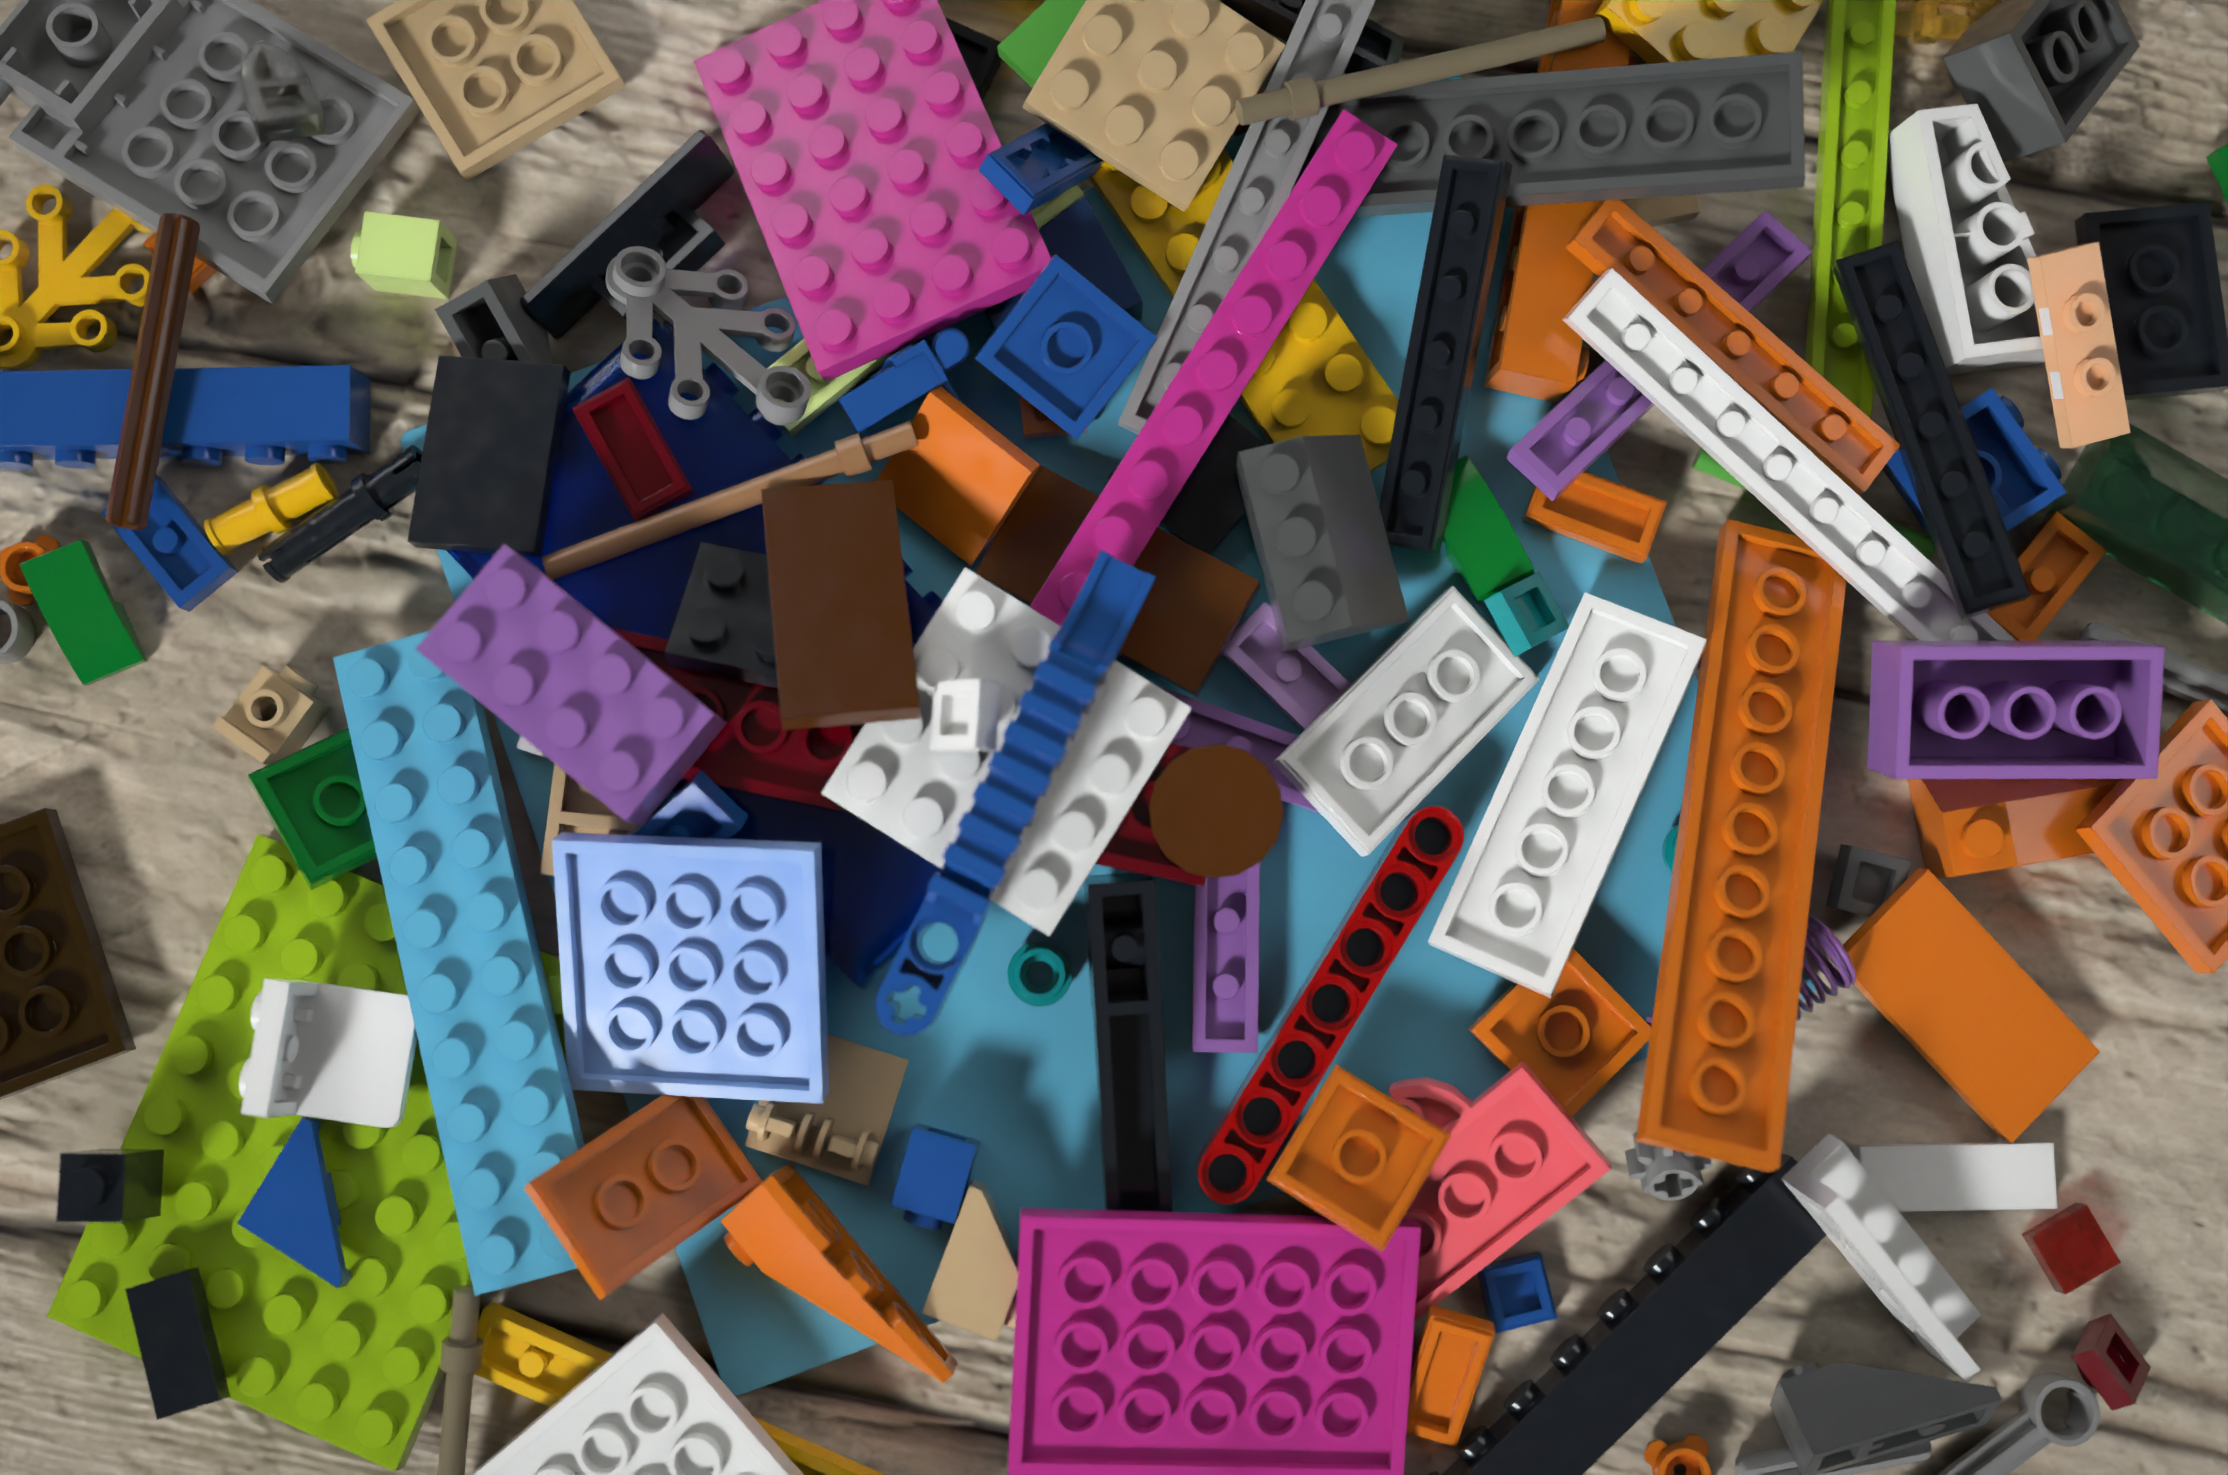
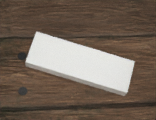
[1853,1141,2057,1212]

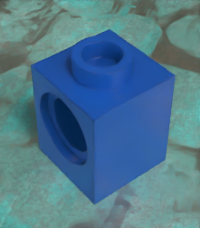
[891,1123,981,1230]

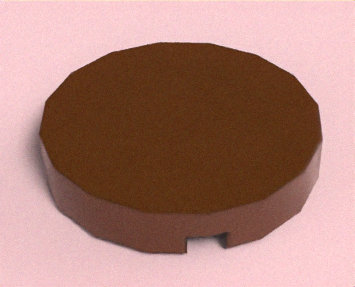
[1149,744,1284,879]

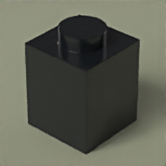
[56,1149,164,1223]

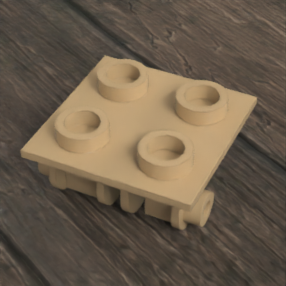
[744,1034,909,1186]

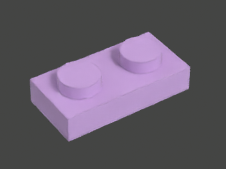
[1223,602,1351,731]

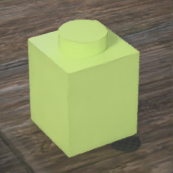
[351,211,458,300]

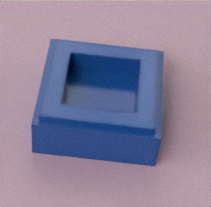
[1477,1251,1558,1333]

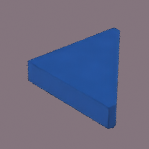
[237,1116,352,1288]

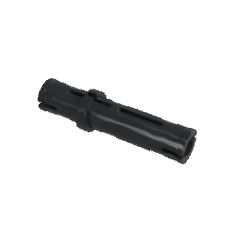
[257,445,422,583]

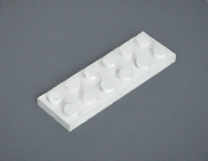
[1428,592,1707,998]

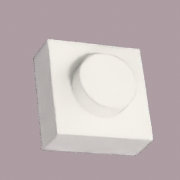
[930,679,1001,752]

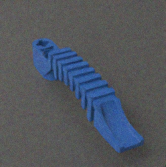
[875,550,1156,1036]

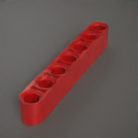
[1196,806,1464,1205]

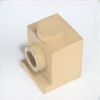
[211,664,331,765]

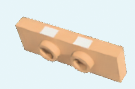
[2027,242,2131,448]

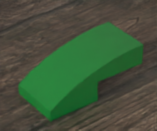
[1442,455,1534,604]
[19,539,147,686]

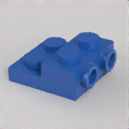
[1883,388,2067,539]

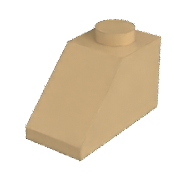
[922,1180,1018,1342]

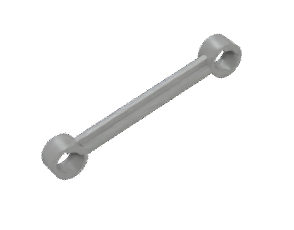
[1936,1372,2100,1475]

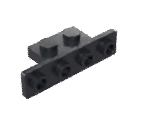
[520,130,735,339]

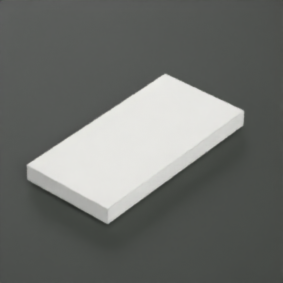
[1272,586,1540,857]

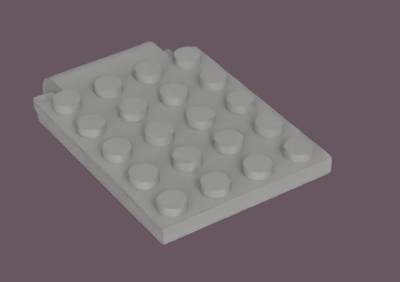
[0,0,420,304]

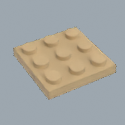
[365,0,626,181]
[1022,0,1285,212]

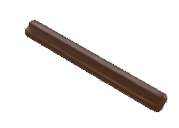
[105,213,200,530]

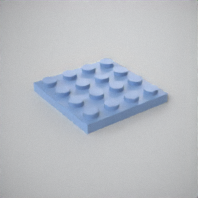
[552,832,830,1104]

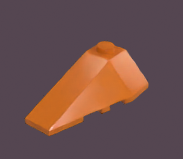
[1907,779,2121,879]
[720,1162,958,1383]

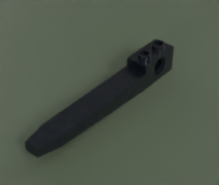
[1084,873,1173,1212]

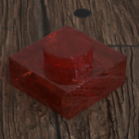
[2022,1202,2121,1295]

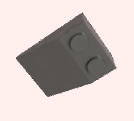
[1943,0,2140,162]

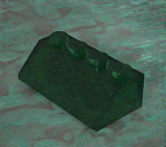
[2044,423,2228,625]

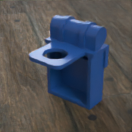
[838,328,970,433]

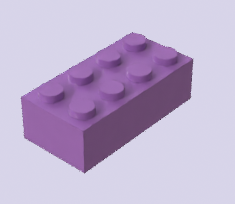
[416,544,728,826]
[1867,640,2165,779]

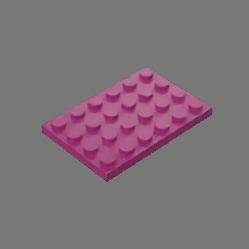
[694,0,1051,382]
[1007,1208,1421,1475]

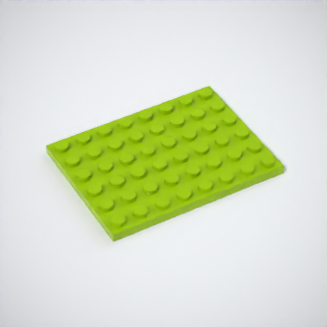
[47,834,567,1472]

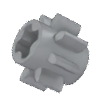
[1625,1132,1712,1201]

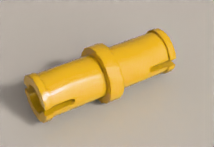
[203,463,339,555]

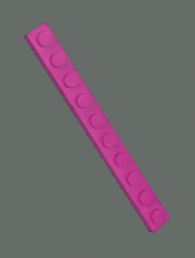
[1030,109,1398,626]

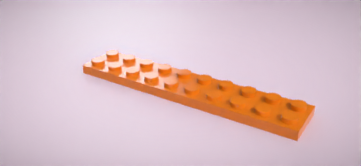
[1636,519,1847,1172]

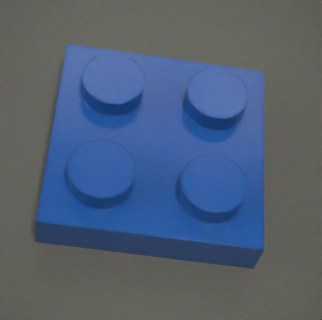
[974,254,1158,440]

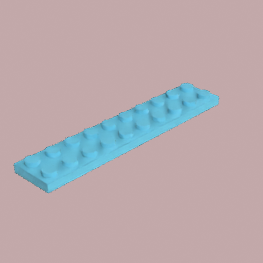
[333,630,585,1296]

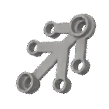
[605,246,811,425]

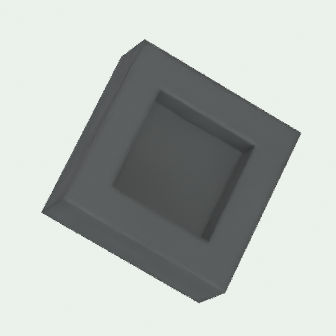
[1826,844,1911,917]

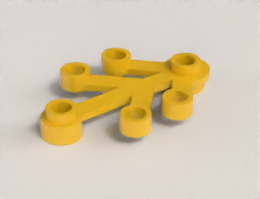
[0,184,153,370]

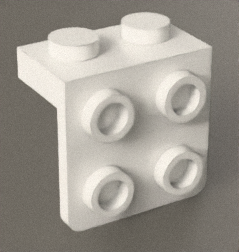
[239,978,417,1128]

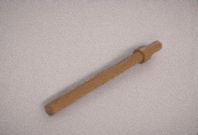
[542,421,919,580]

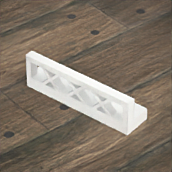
[1781,1133,1981,1382]

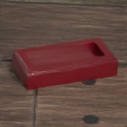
[572,377,695,522]

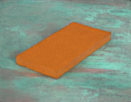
[1830,868,2100,1143]

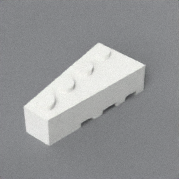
[1887,104,2045,375]

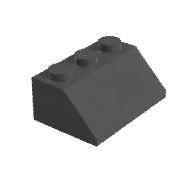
[1235,435,1409,653]

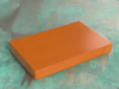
[524,1095,763,1300]

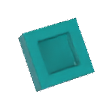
[1484,572,1569,657]

